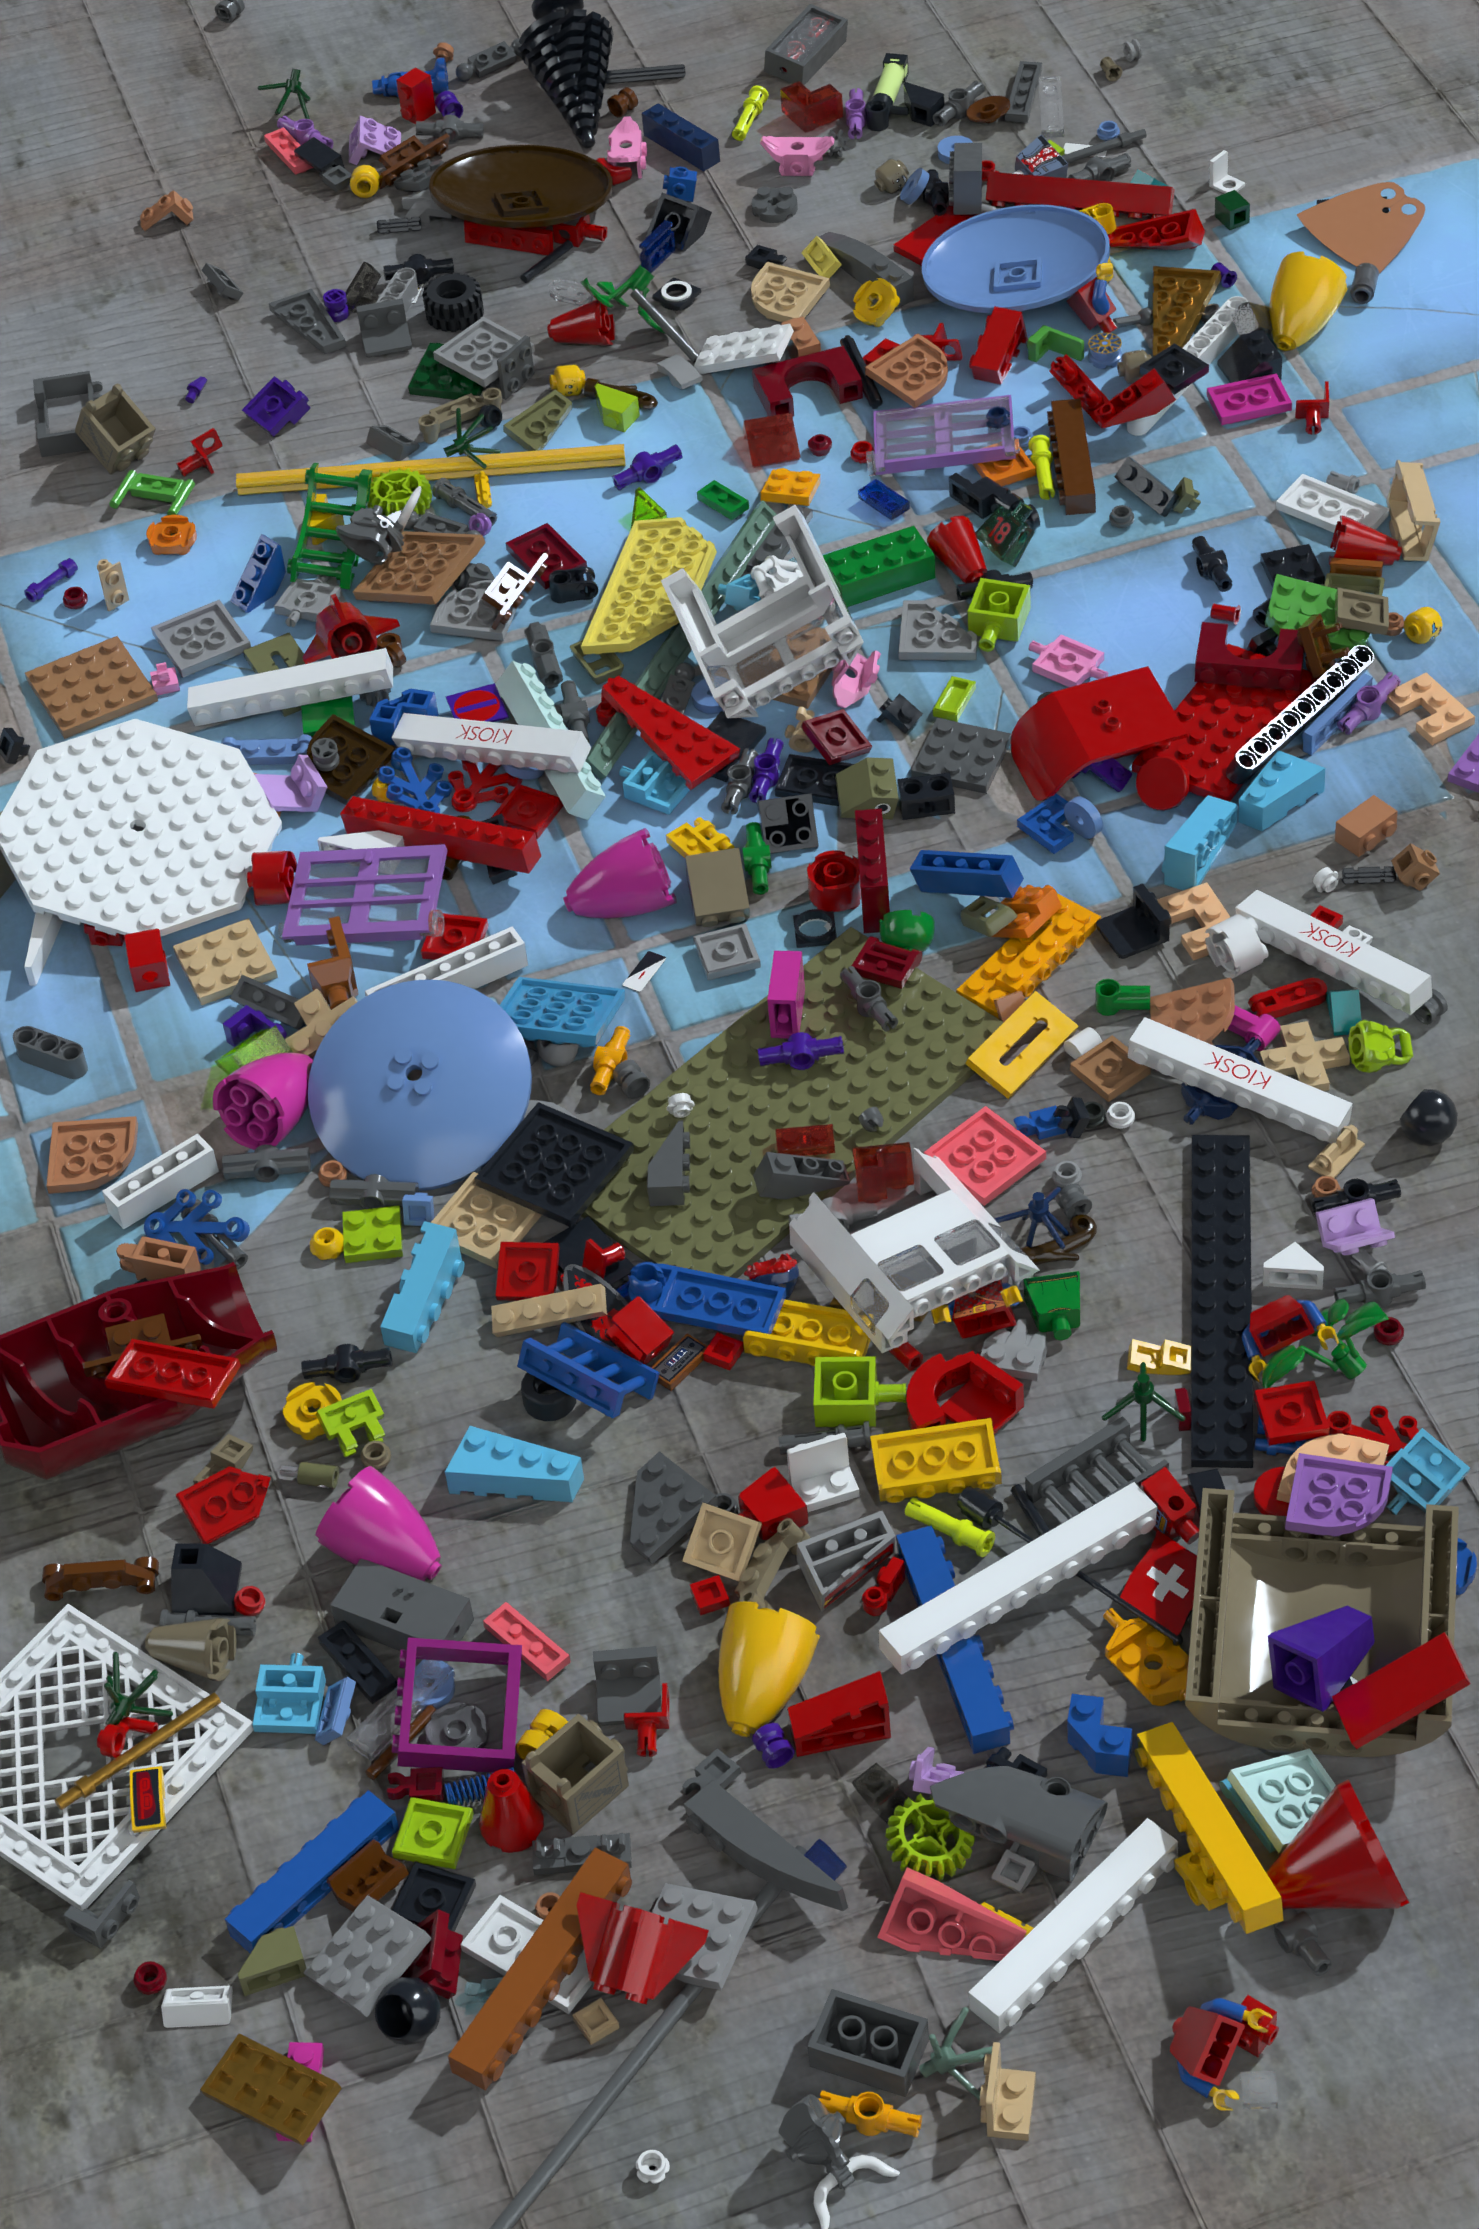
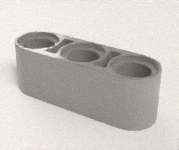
[376,268,419,313]

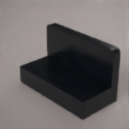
[294,137,345,172]

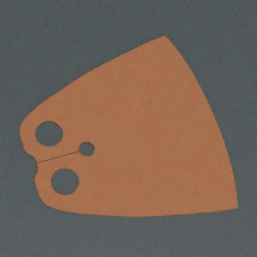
[1297,182,1425,273]

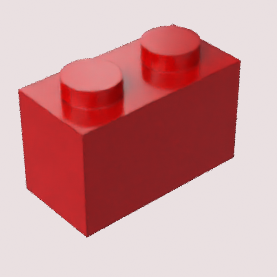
[396,67,436,124]

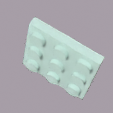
[1227,1748,1336,1853]

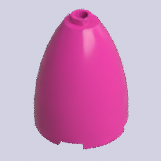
[563,828,677,919]
[213,1052,313,1150]
[315,1466,442,1581]

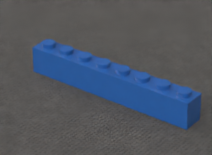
[896,1525,1014,1754]

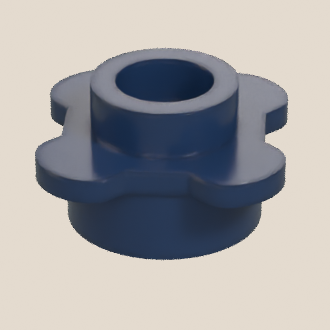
[986,406,1010,429]

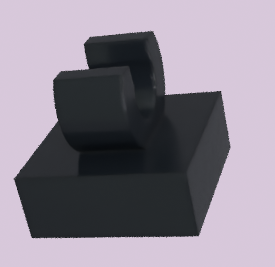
[1246,627,1278,657]
[0,728,30,764]
[1053,1097,1091,1138]

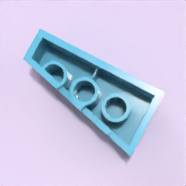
[1162,795,1238,890]
[380,1221,465,1353]
[445,1426,584,1502]

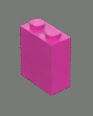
[767,951,805,1038]

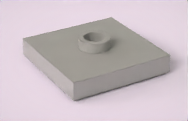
[693,923,761,980]

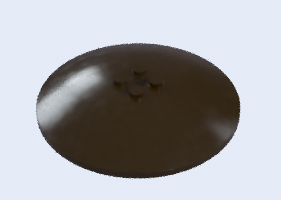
[429,145,613,229]

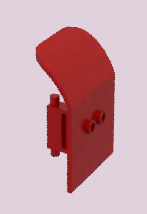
[1010,666,1187,801]

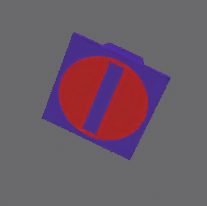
[445,683,509,722]

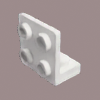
[787,1433,860,1512]

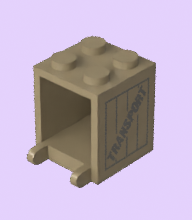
[75,383,156,474]
[522,1713,629,1835]

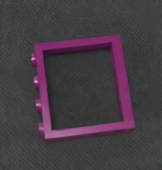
[392,1637,522,1773]

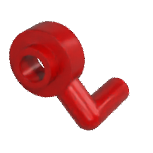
[97,1717,158,1758]

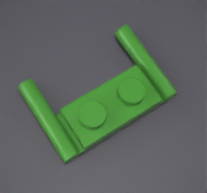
[109,470,195,515]

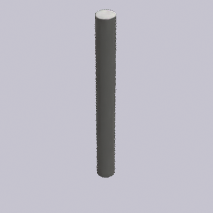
[630,289,699,363]

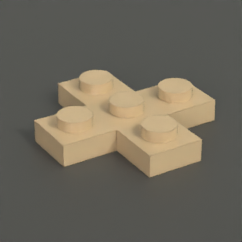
[284,989,358,1058]
[1259,1021,1350,1091]

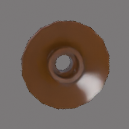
[967,96,1010,123]

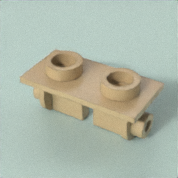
[97,559,129,611]
[1308,1125,1365,1178]

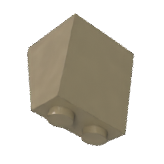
[685,848,750,927]

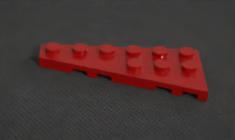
[601,675,740,790]

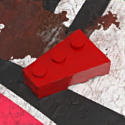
[787,1671,891,1757]

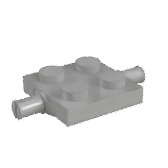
[274,575,341,627]

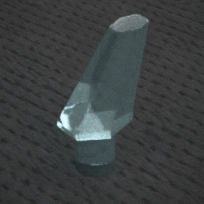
[465,1977,503,2003]

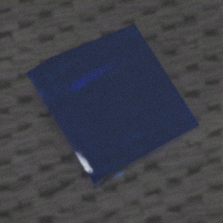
[804,1839,847,1881]

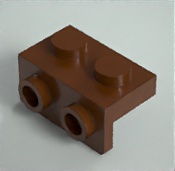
[327,1840,409,1912]

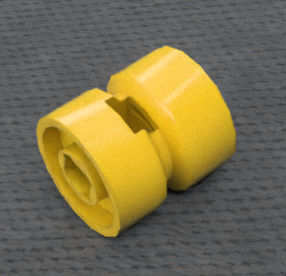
[515,1709,568,1760]

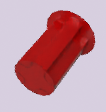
[1210,603,1241,625]

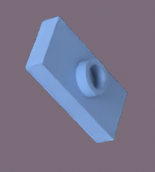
[315,1677,356,1745]

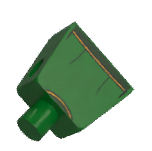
[1023,1271,1080,1340]

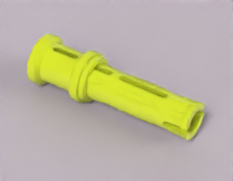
[732,85,769,141]
[1028,435,1055,500]
[905,1498,995,1557]

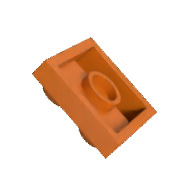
[991,885,1062,938]

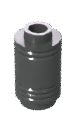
[1350,263,1379,304]

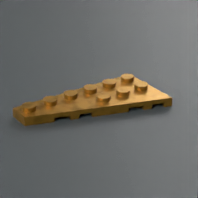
[1153,266,1221,357]

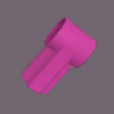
[1228,1005,1281,1051]

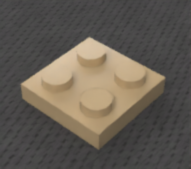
[682,1502,762,1581]

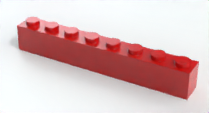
[985,172,1175,219]
[340,796,541,874]

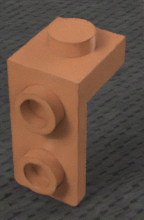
[140,190,193,231]

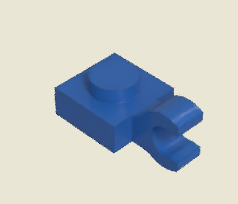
[1014,1105,1066,1140]

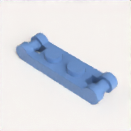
[221,734,312,765]

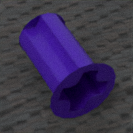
[1211,262,1237,288]

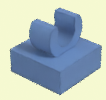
[402,1192,434,1226]

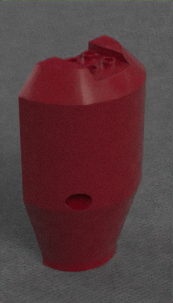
[0,1262,277,1480]

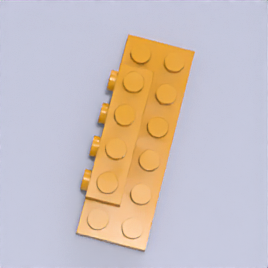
[956,893,1101,1019]

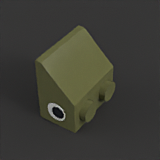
[835,757,899,820]

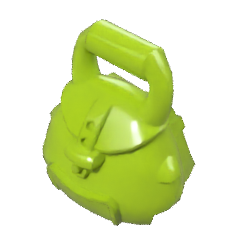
[1348,1020,1413,1073]

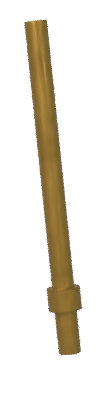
[54,1692,221,1810]

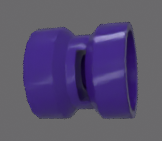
[435,91,463,118]
[323,289,349,322]
[752,1723,795,1769]

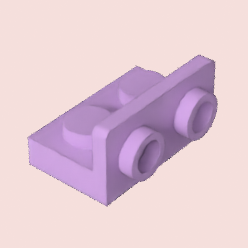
[909,1747,964,1794]

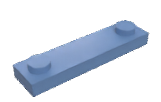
[1302,673,1373,756]

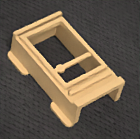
[1386,460,1440,561]

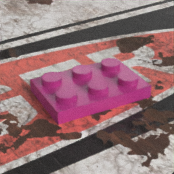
[1207,373,1292,425]

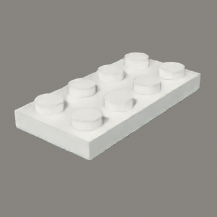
[693,324,794,374]
[1276,474,1389,533]
[460,1895,593,2014]

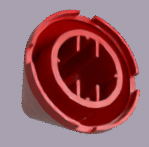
[1266,1779,1409,1909]

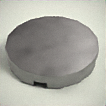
[425,1702,490,1748]

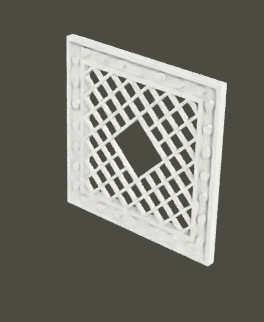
[0,1604,254,1911]

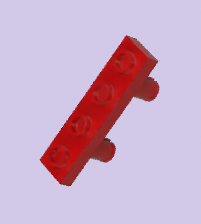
[464,220,554,255]
[1049,354,1109,428]

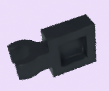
[745,245,787,269]

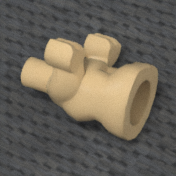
[785,707,815,753]

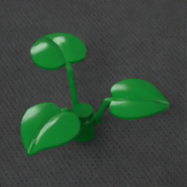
[580,265,667,335]
[1262,1299,1389,1388]

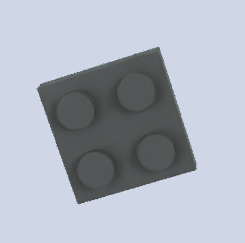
[393,159,445,191]

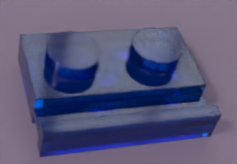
[639,220,675,273]

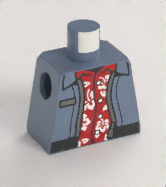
[1012,135,1068,178]

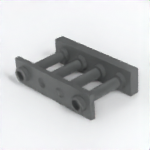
[1025,1416,1169,1520]

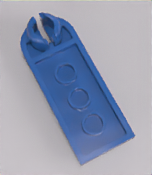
[628,1262,787,1336]

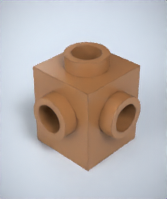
[1391,843,1440,891]

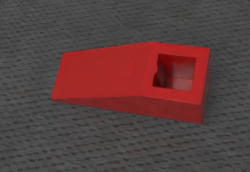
[1093,368,1176,428]

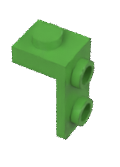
[1027,325,1084,362]

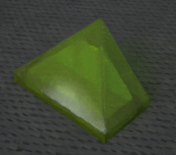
[631,487,667,528]

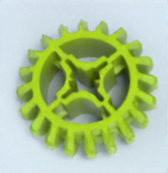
[367,468,432,516]
[885,1793,975,1882]

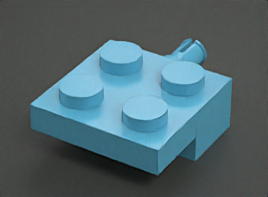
[718,574,761,611]
[619,750,690,815]
[1386,1428,1470,1515]
[252,1653,326,1734]

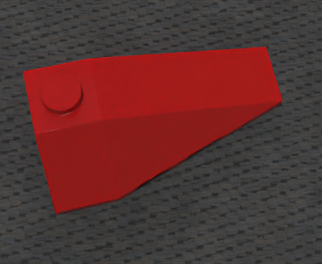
[1108,209,1205,250]

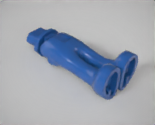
[372,58,449,97]

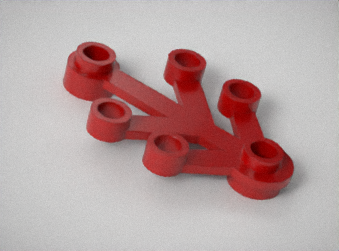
[448,760,523,812]
[1327,1405,1419,1466]

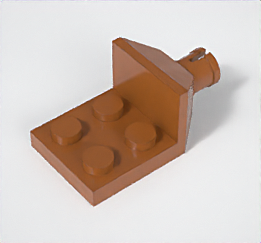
[307,916,359,1010]

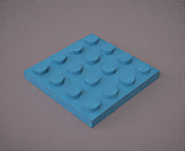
[499,977,625,1047]

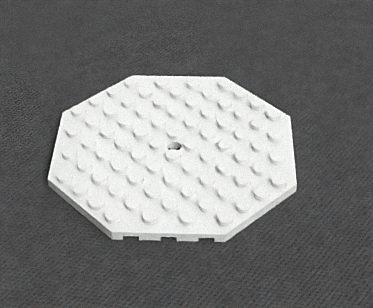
[0,719,282,936]

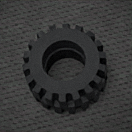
[422,273,484,332]

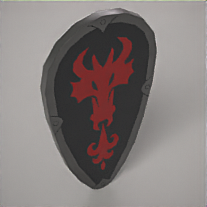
[563,1264,629,1351]

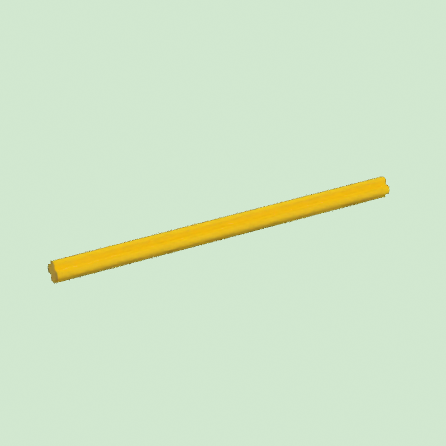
[236,444,626,496]

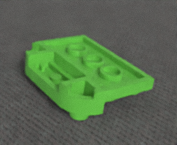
[1265,574,1370,658]

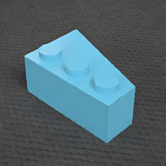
[1238,750,1326,831]

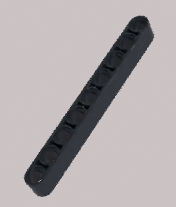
[1226,645,1374,784]

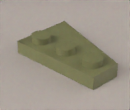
[503,389,572,451]

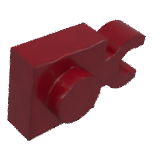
[387,1767,444,1802]

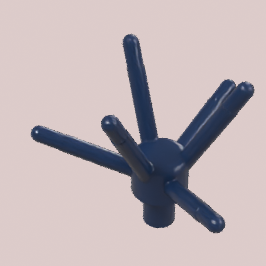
[994,1187,1069,1249]

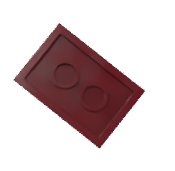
[505,523,587,590]

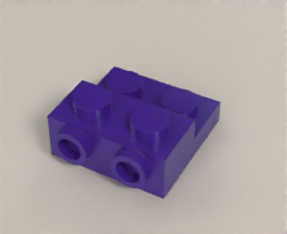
[242,376,310,437]

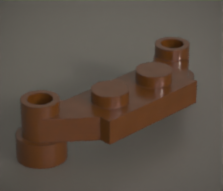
[42,1556,159,1601]

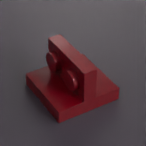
[400,1909,463,1999]

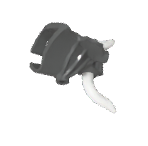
[336,486,421,565]
[778,2094,900,2229]

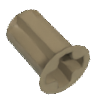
[1100,57,1122,81]

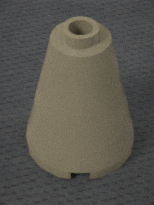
[145,1618,237,1681]

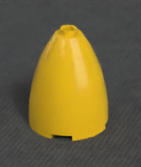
[1269,251,1348,351]
[718,1601,820,1737]

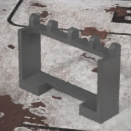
[33,371,103,457]

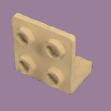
[980,2042,1036,2141]

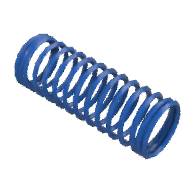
[444,1767,514,1806]

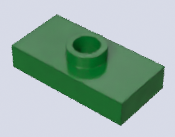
[697,480,749,520]

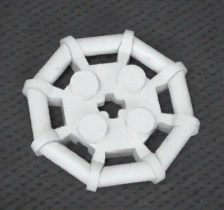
[751,555,839,624]

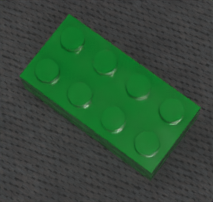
[822,526,936,608]

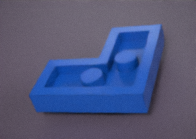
[1017,793,1074,854]

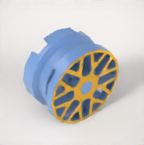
[1088,333,1122,369]

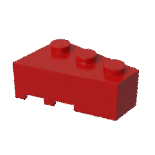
[969,306,1028,385]

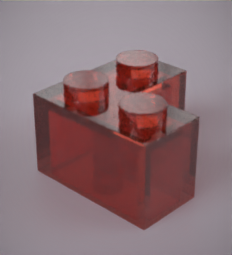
[780,81,843,133]
[852,1142,914,1204]

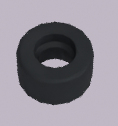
[521,1372,576,1422]

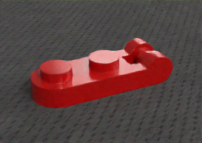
[1248,978,1327,1018]

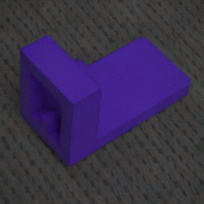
[1072,758,1132,792]
[223,1005,287,1051]

